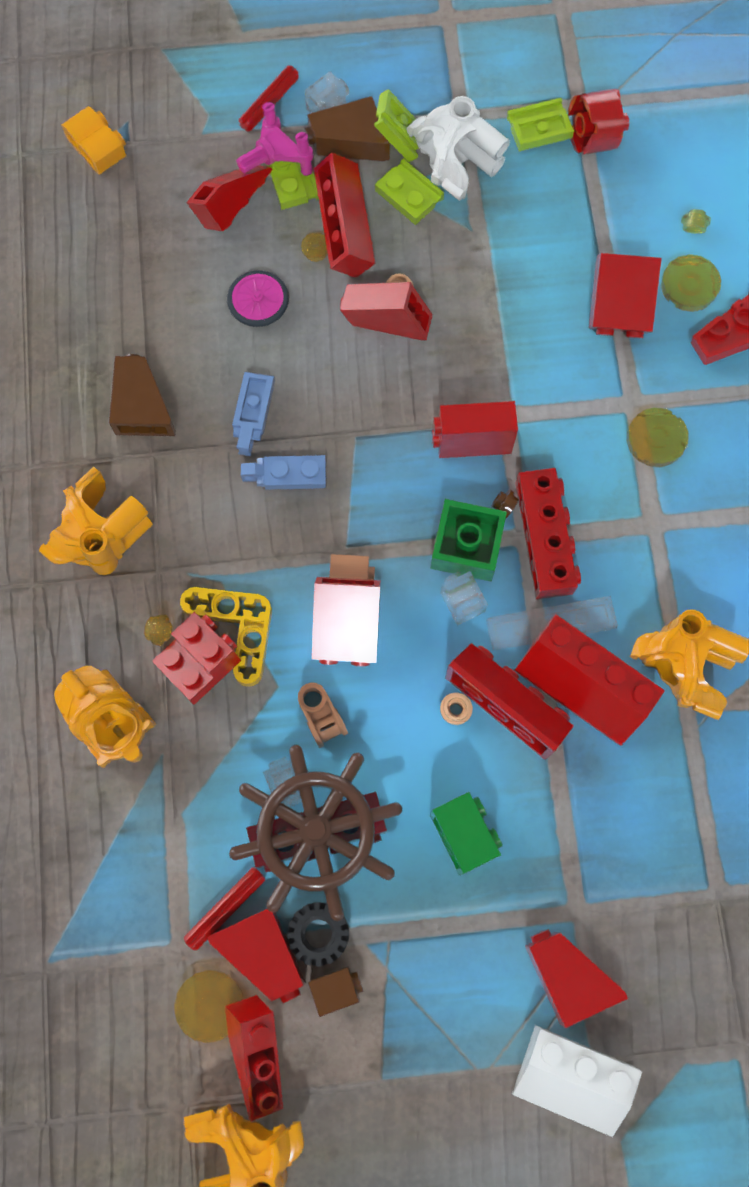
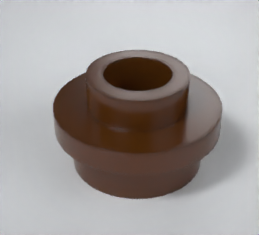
[491,489,519,518]

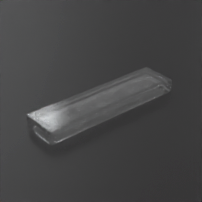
[486,596,618,651]

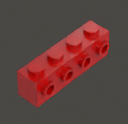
[314,153,376,278]
[515,468,581,600]

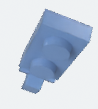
[232,372,275,456]
[241,455,326,490]

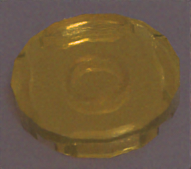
[661,254,722,312]
[626,407,689,467]
[174,970,243,1043]

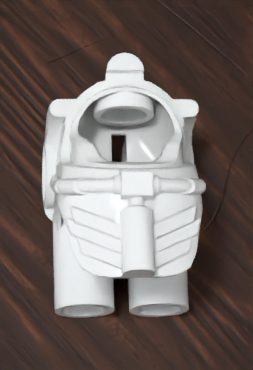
[407,96,510,201]

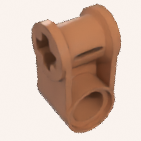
[298,682,349,749]

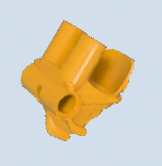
[39,467,153,575]
[630,609,749,720]
[54,666,156,768]
[184,1104,304,1187]

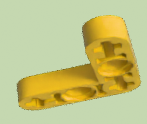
[180,587,272,687]

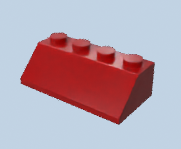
[514,614,665,746]
[445,643,574,760]

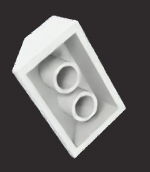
[512,1025,642,1137]

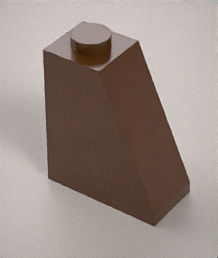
[304,96,390,162]
[109,354,176,436]

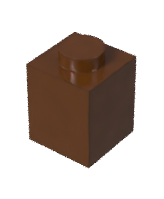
[308,966,364,1017]

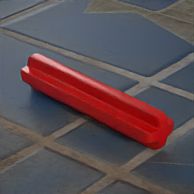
[238,65,299,132]
[183,867,265,951]

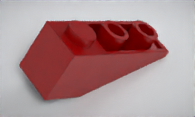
[186,165,273,232]
[225,995,284,1122]

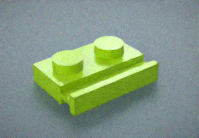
[374,89,419,162]
[507,98,574,151]
[375,159,444,225]
[267,161,319,210]

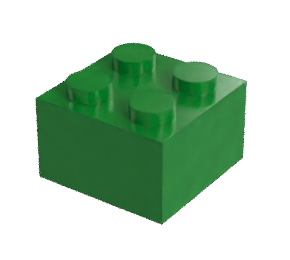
[430,499,507,582]
[430,792,502,876]

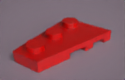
[691,294,749,365]

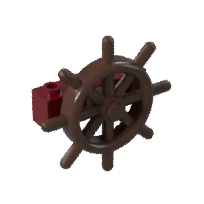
[229,745,402,921]

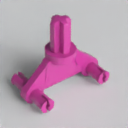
[236,102,314,176]

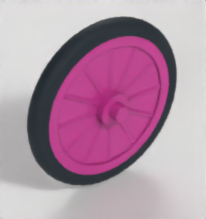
[227,270,289,327]

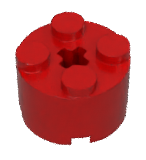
[568,89,629,155]

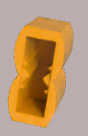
[61,106,126,175]

